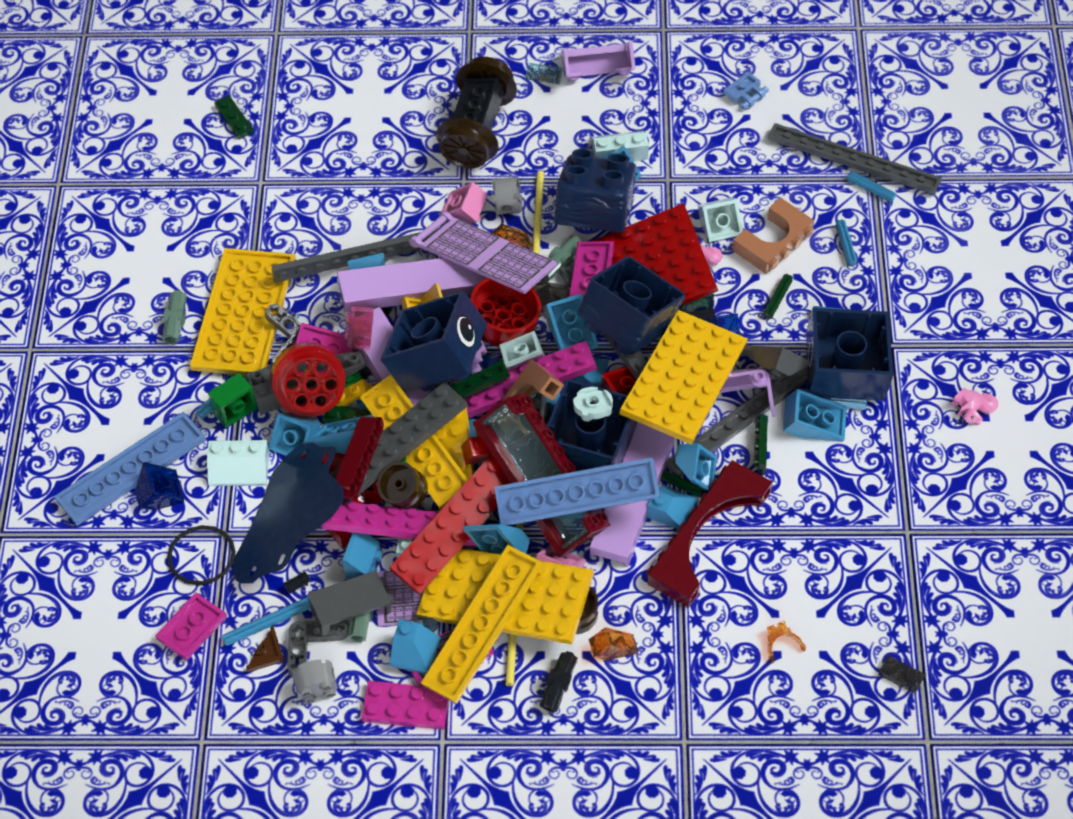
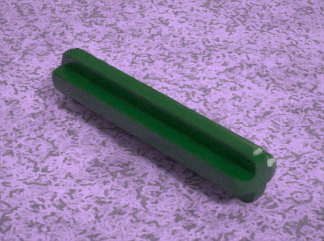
[763,274,793,319]
[661,470,704,497]

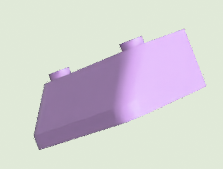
[561,41,635,81]
[701,367,776,428]

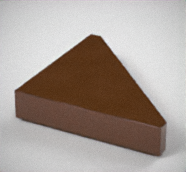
[246,627,284,673]

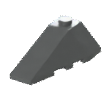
[742,345,811,378]

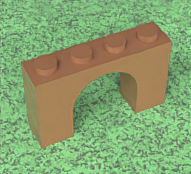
[733,197,814,274]
[494,359,564,449]

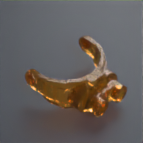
[766,621,806,662]

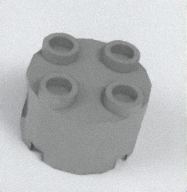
[492,177,523,215]
[292,660,338,704]

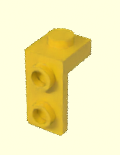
[401,283,443,309]
[335,379,374,407]

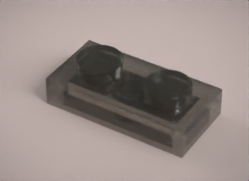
[878,656,926,694]

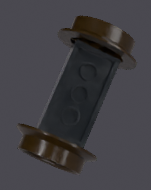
[436,56,517,169]

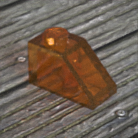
[492,224,532,249]
[588,627,639,661]

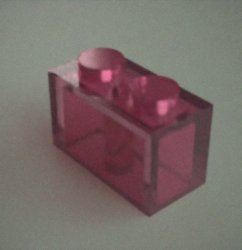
[344,306,374,350]

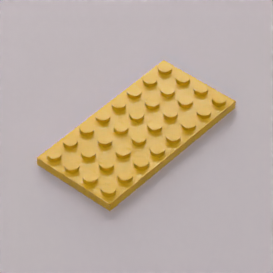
[190,248,296,376]
[619,310,748,445]
[416,548,594,645]

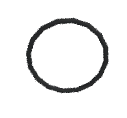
[167,525,236,585]

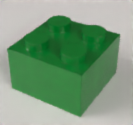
[208,373,257,429]

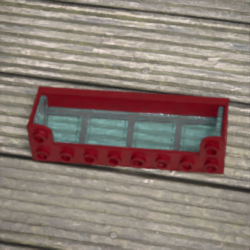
[473,393,611,558]

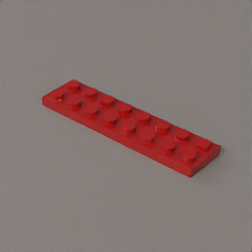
[389,454,511,595]

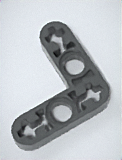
[265,304,301,366]
[287,621,349,678]

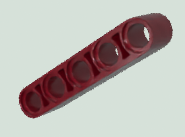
[336,416,384,499]

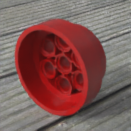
[470,278,541,347]
[270,342,345,417]

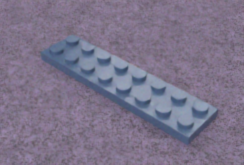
[54,412,206,526]
[494,457,661,526]

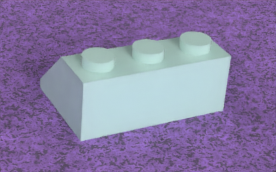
[591,131,649,161]
[207,440,270,486]

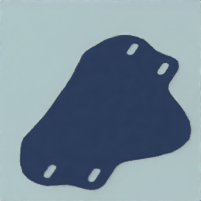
[234,443,344,583]

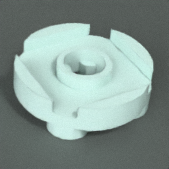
[573,387,613,422]

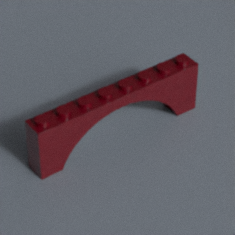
[647,460,773,608]

